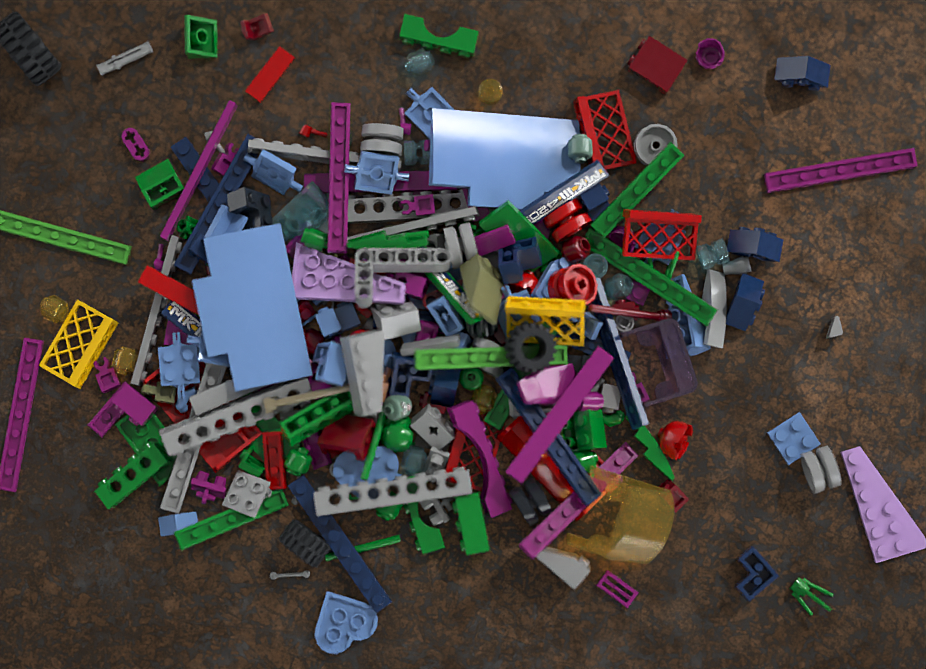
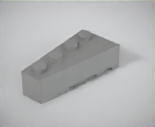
[340,330,385,416]

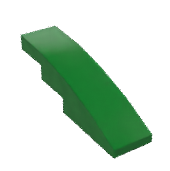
[347,230,429,249]
[624,415,675,481]

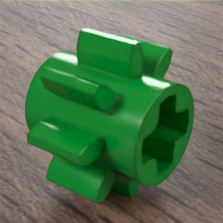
[177,216,199,240]

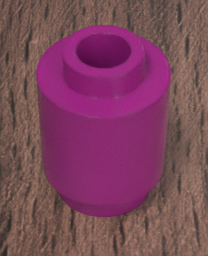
[577,391,604,411]

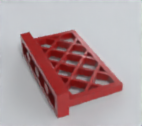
[573,90,637,170]
[622,209,702,260]
[444,411,505,491]

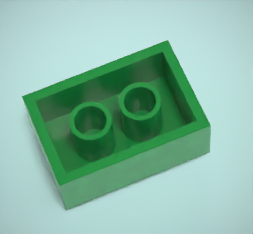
[452,493,489,555]

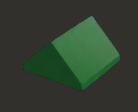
[184,15,217,59]

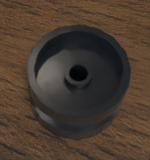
[509,478,553,527]

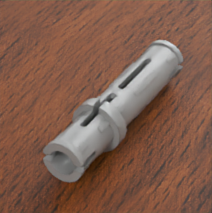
[96,41,153,76]

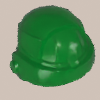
[380,416,415,452]

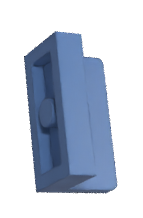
[204,205,248,238]

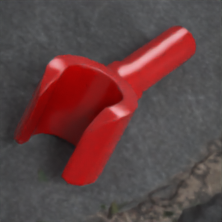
[300,125,327,138]

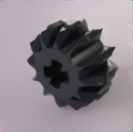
[465,319,498,339]

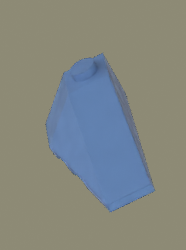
[664,274,711,359]

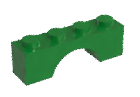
[399,14,479,58]
[403,476,445,554]

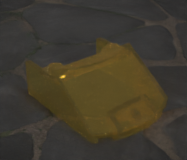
[566,466,674,564]

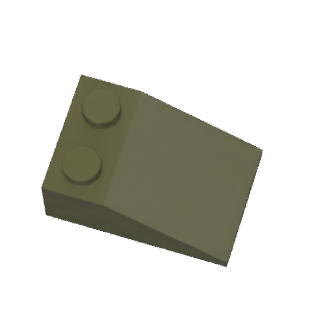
[459,254,505,325]

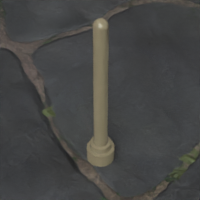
[263,383,350,414]

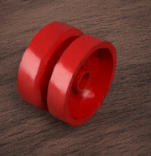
[542,198,592,243]
[548,264,598,305]

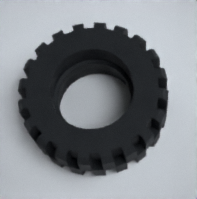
[0,12,61,86]

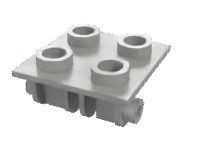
[222,470,272,518]

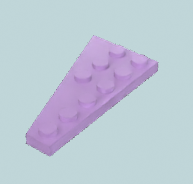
[292,242,406,305]
[840,446,926,563]

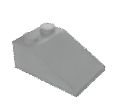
[536,546,591,589]

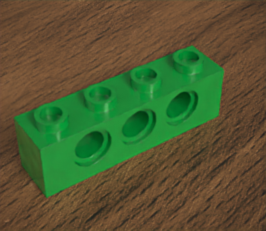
[279,391,354,447]
[94,442,172,509]

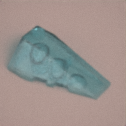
[272,181,329,242]

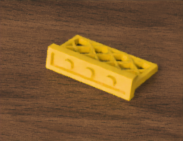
[505,296,585,346]
[39,299,119,389]

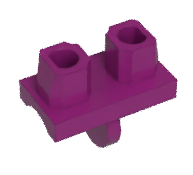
[191,471,226,505]

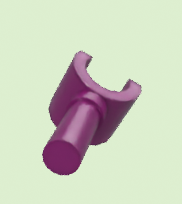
[399,108,411,135]
[154,244,164,271]

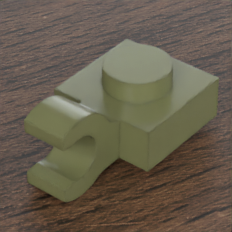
[141,381,177,405]

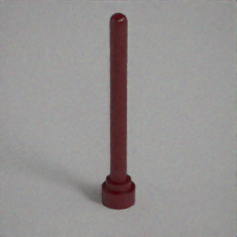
[588,304,672,325]

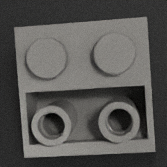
[370,296,421,340]

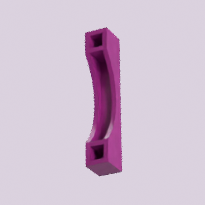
[447,400,512,518]

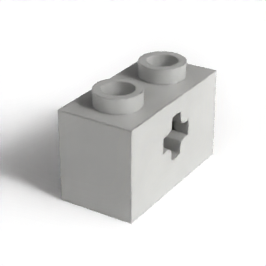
[410,404,455,451]

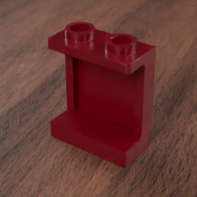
[627,36,688,95]
[317,415,376,461]

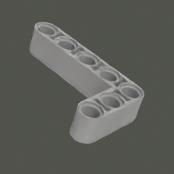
[355,248,451,308]

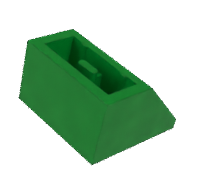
[135,159,184,210]
[560,409,607,452]

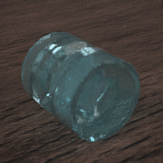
[404,140,430,166]
[696,239,730,270]
[582,253,608,279]

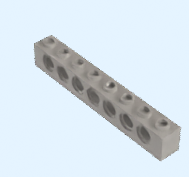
[348,190,494,224]
[159,377,312,456]
[314,467,472,516]

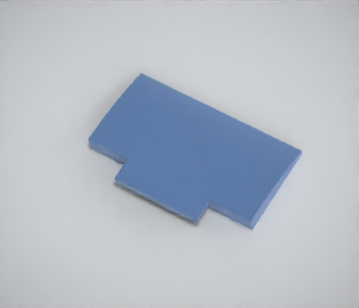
[429,108,581,210]
[192,224,312,392]

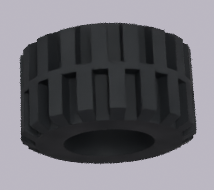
[504,323,557,373]
[278,519,331,568]

